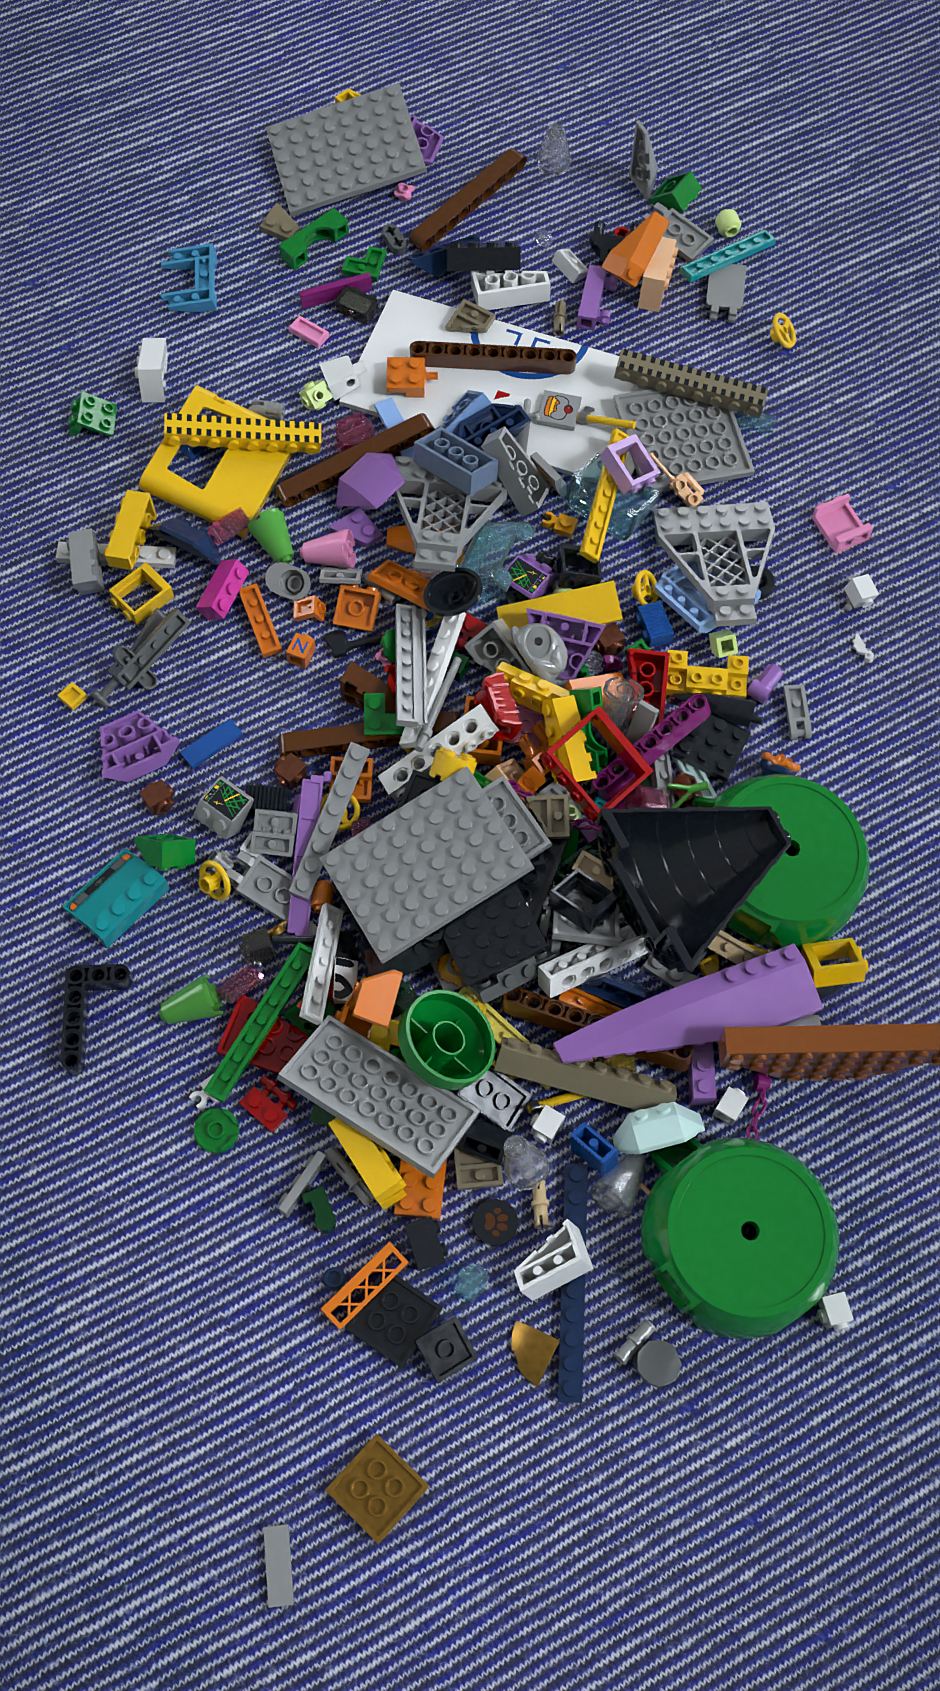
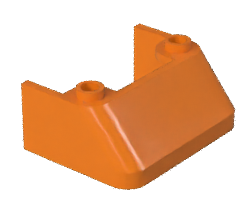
[334,969,403,1040]

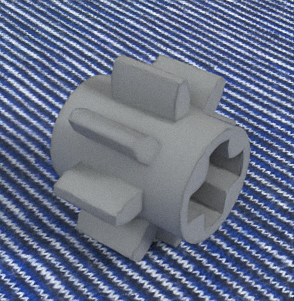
[207,850,234,874]

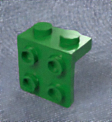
[68,391,117,437]

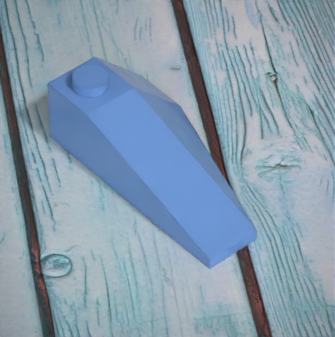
[435,390,492,436]

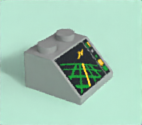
[193,776,254,840]

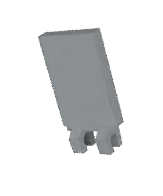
[641,203,714,263]
[705,264,747,323]
[226,851,292,924]

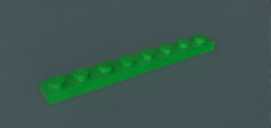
[203,942,313,1104]

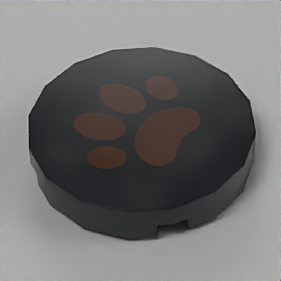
[472,1199,518,1247]

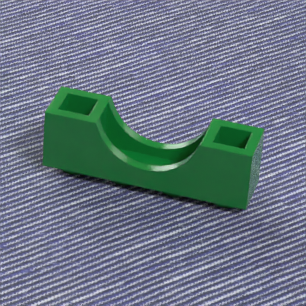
[279,208,349,270]
[569,686,608,773]

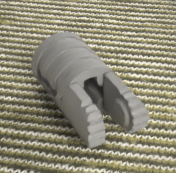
[248,400,285,420]

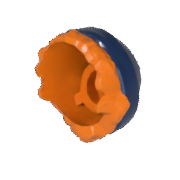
[759,752,801,776]

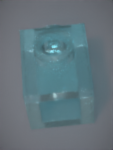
[454,1263,490,1304]

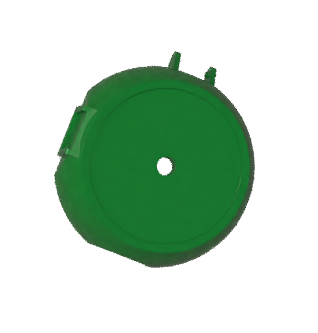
[692,774,870,950]
[641,1137,839,1340]

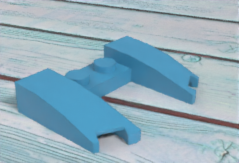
[161,243,217,312]

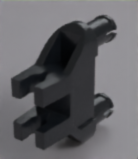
[589,221,638,266]

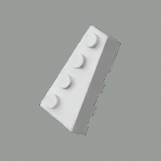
[471,270,550,310]

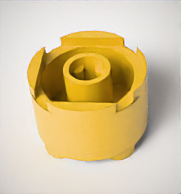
[429,746,477,781]

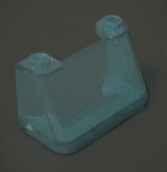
[566,453,661,541]
[459,521,536,605]

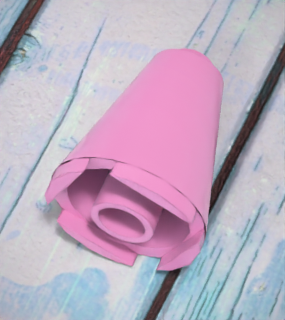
[300,529,356,569]

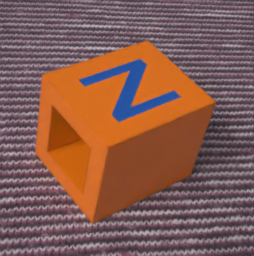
[286,633,316,669]

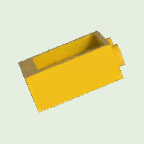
[109,562,174,625]
[801,938,869,988]

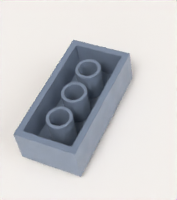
[413,427,498,496]

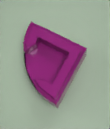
[602,655,623,672]

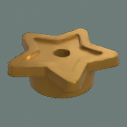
[263,920,288,939]

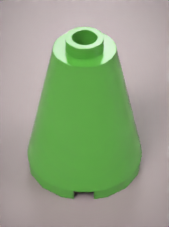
[247,508,294,564]
[159,973,224,1024]

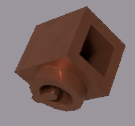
[593,622,626,658]
[272,753,308,791]
[139,779,175,816]

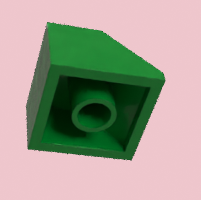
[648,171,702,213]
[134,833,196,871]

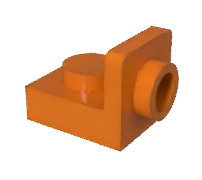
[293,595,326,622]
[516,766,547,799]

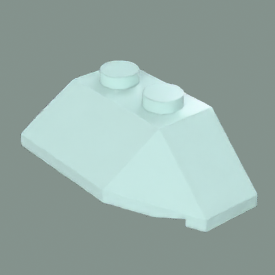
[612,1102,705,1154]

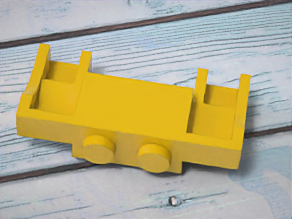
[666,650,749,699]
[496,661,569,727]

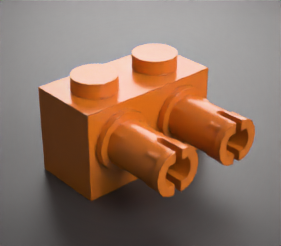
[515,721,550,776]

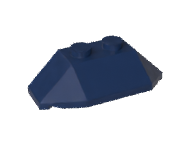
[406,234,480,277]
[458,403,531,451]
[147,517,221,565]
[577,973,652,1009]

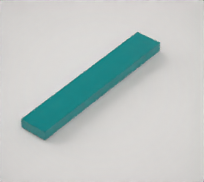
[679,230,776,283]

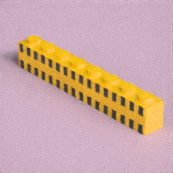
[164,413,321,454]

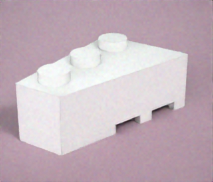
[135,338,168,402]
[514,1219,594,1300]

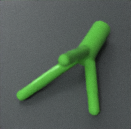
[667,781,709,808]

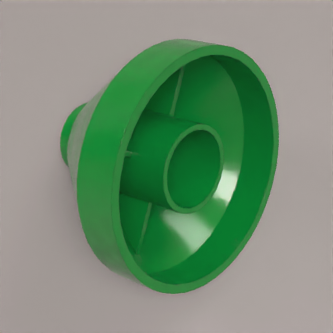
[398,990,495,1090]

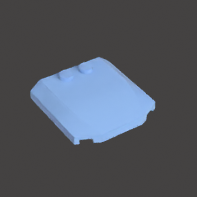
[654,553,761,633]

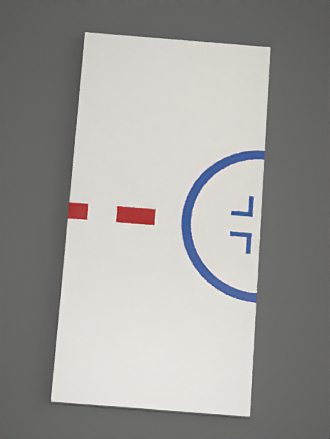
[339,290,652,491]

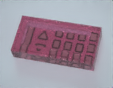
[208,507,250,545]
[216,964,264,1004]

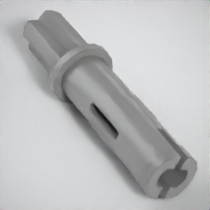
[324,1146,375,1206]

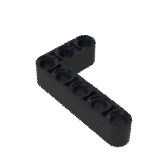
[60,964,133,1076]

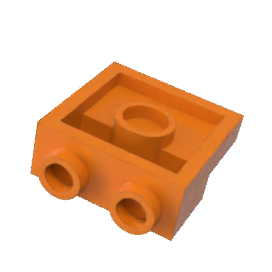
[333,584,382,632]

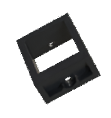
[556,543,602,590]
[548,868,619,934]

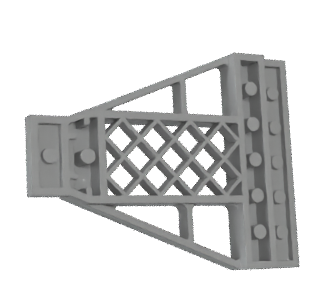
[393,456,508,572]
[652,502,775,627]

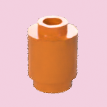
[311,880,334,914]

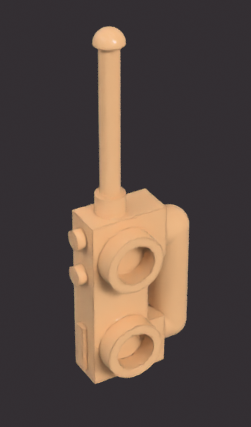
[649,453,704,507]

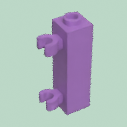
[577,265,618,331]

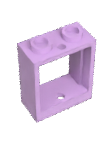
[599,434,661,495]

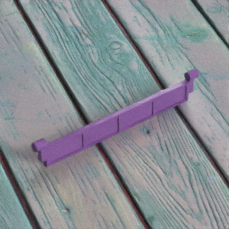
[286,771,332,947]

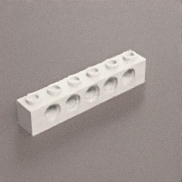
[378,704,499,802]
[538,925,649,998]

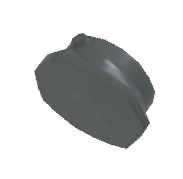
[633,1340,682,1388]

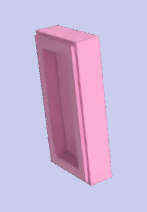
[288,315,330,348]

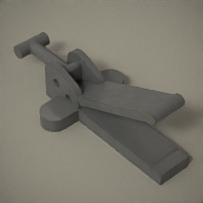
[90,608,191,708]

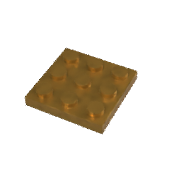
[325,1433,430,1545]

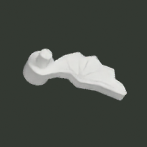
[853,634,874,663]

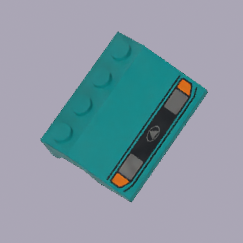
[62,848,170,949]

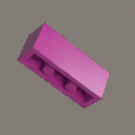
[195,559,249,620]

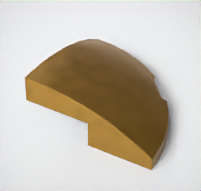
[511,1320,560,1387]

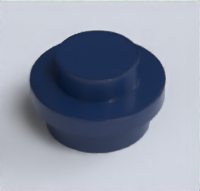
[323,1267,346,1291]

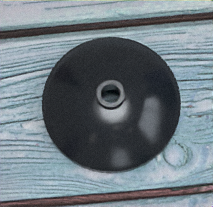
[423,567,483,616]

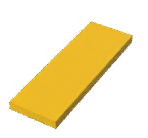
[496,580,623,630]

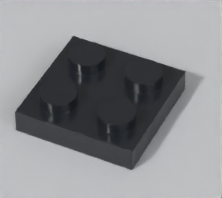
[413,1315,478,1384]

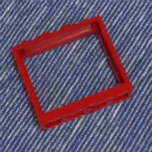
[539,705,653,822]

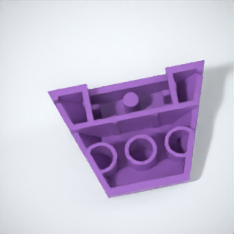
[409,114,444,166]
[336,453,405,509]
[526,608,606,680]
[100,710,180,782]

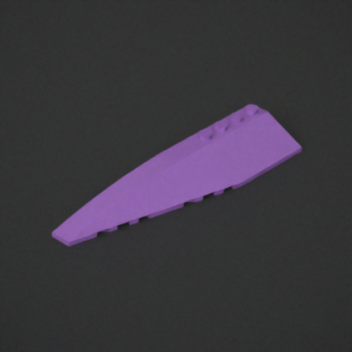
[553,944,823,1064]

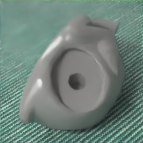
[511,623,568,688]

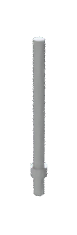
[415,657,462,752]

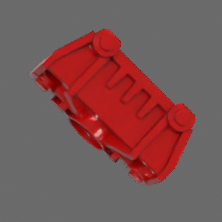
[473,672,522,741]

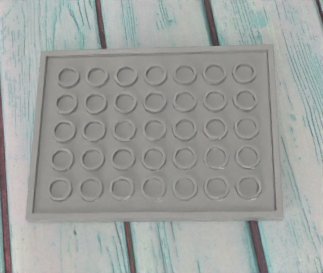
[266,83,427,217]
[319,766,534,963]

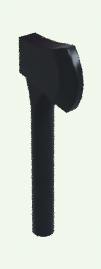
[323,630,385,659]
[272,931,359,961]

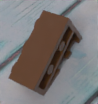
[339,661,396,714]

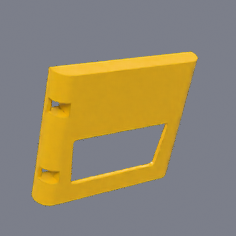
[139,385,293,539]

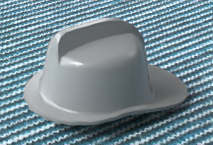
[265,562,311,600]

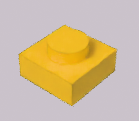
[57,682,88,711]

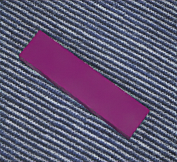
[299,272,372,309]

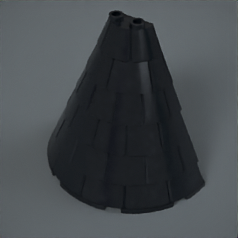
[597,806,791,973]

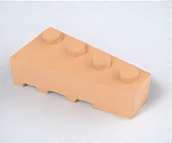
[638,237,678,312]

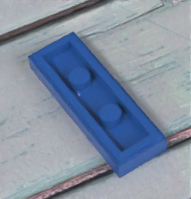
[180,718,243,770]

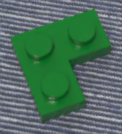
[342,246,387,282]
[364,693,405,736]

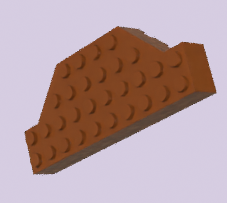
[718,1023,940,1082]

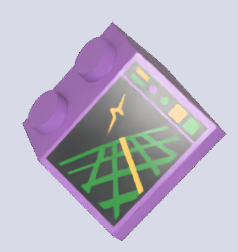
[499,553,557,599]

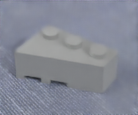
[66,528,105,595]

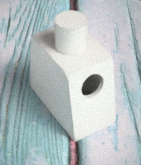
[319,356,367,400]

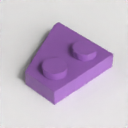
[329,508,383,548]

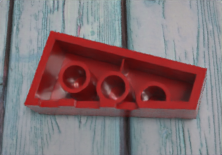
[626,648,670,729]

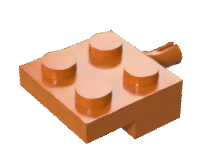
[386,357,438,398]
[329,756,374,803]

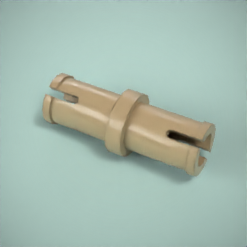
[531,1179,550,1229]

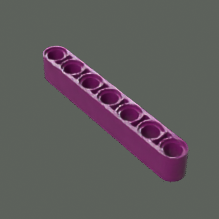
[592,694,711,799]

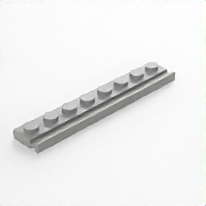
[395,604,428,729]

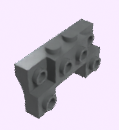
[458,949,557,1004]

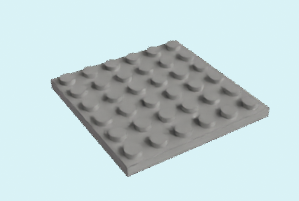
[613,389,755,494]

